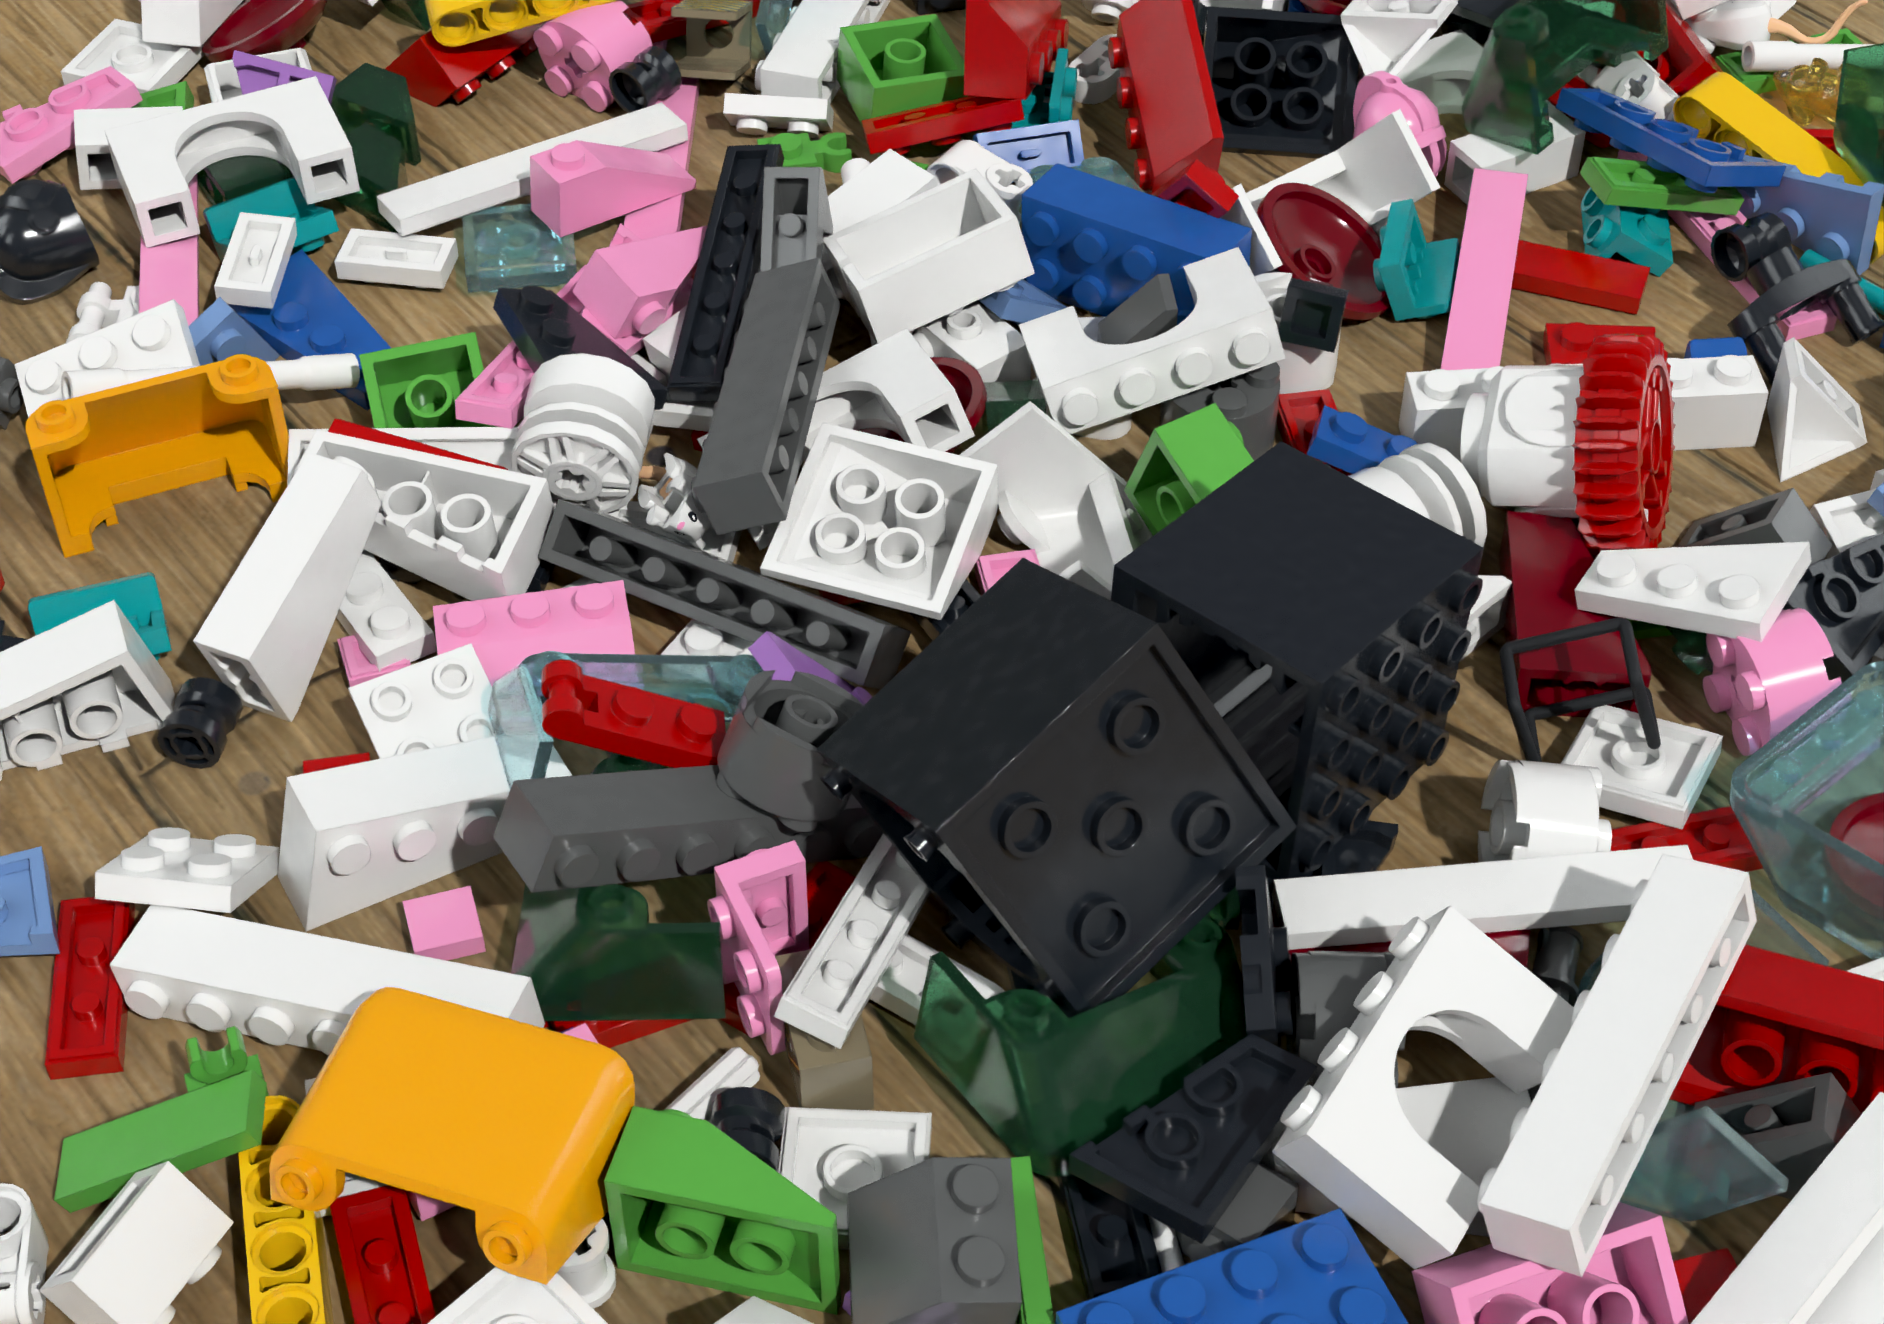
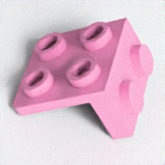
[707,840,809,1056]

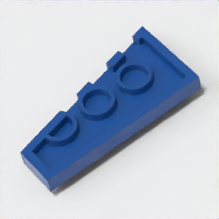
[1556,88,1786,193]
[228,249,391,411]

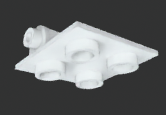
[348,643,513,759]

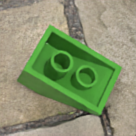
[359,332,497,428]
[604,1106,841,1315]

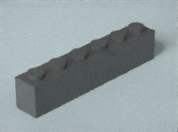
[691,257,841,535]
[538,499,911,689]
[493,765,883,893]

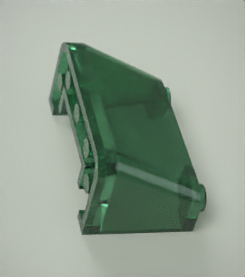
[1462,0,1669,155]

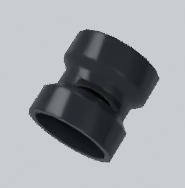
[609,46,682,113]
[1711,212,1792,282]
[157,677,243,769]
[710,1087,785,1171]

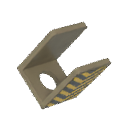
[671,0,753,80]

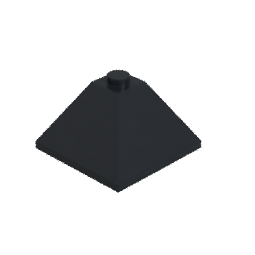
[1204,6,1359,159]

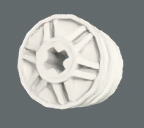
[511,353,655,514]
[1348,442,1487,547]

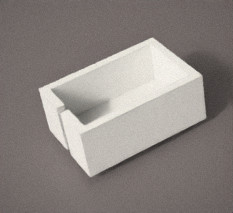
[823,168,1035,343]

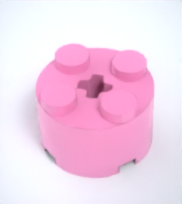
[533,0,653,112]
[1703,608,1844,756]

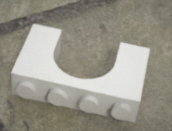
[1357,29,1586,205]
[104,76,360,248]
[1019,247,1286,435]
[697,328,975,550]
[1272,905,1574,1269]

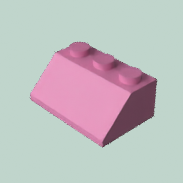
[433,580,640,736]
[1412,1202,1689,1324]

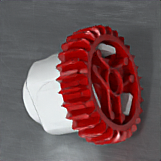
[1460,332,1676,557]

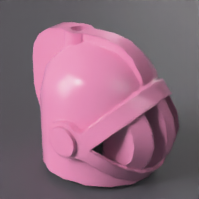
[1353,71,1447,177]

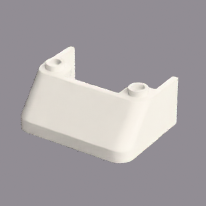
[1220,109,1441,276]
[960,401,1153,600]

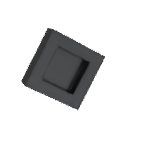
[1278,278,1349,353]

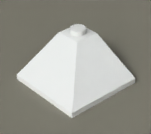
[760,422,999,620]

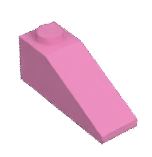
[530,140,696,238]
[572,226,707,339]

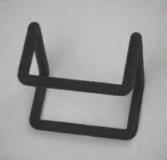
[1500,617,1661,762]

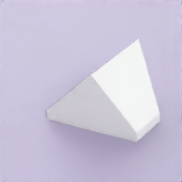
[1340,0,1458,76]
[1767,337,1867,483]

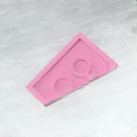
[0,66,143,184]

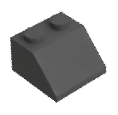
[847,1157,1022,1324]

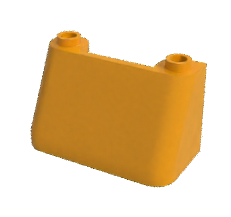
[25,354,289,558]
[269,987,635,1285]

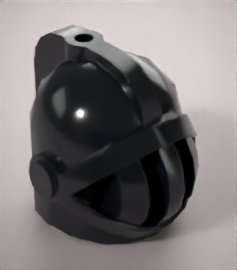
[0,179,100,305]

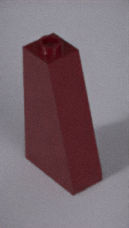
[1499,511,1652,718]

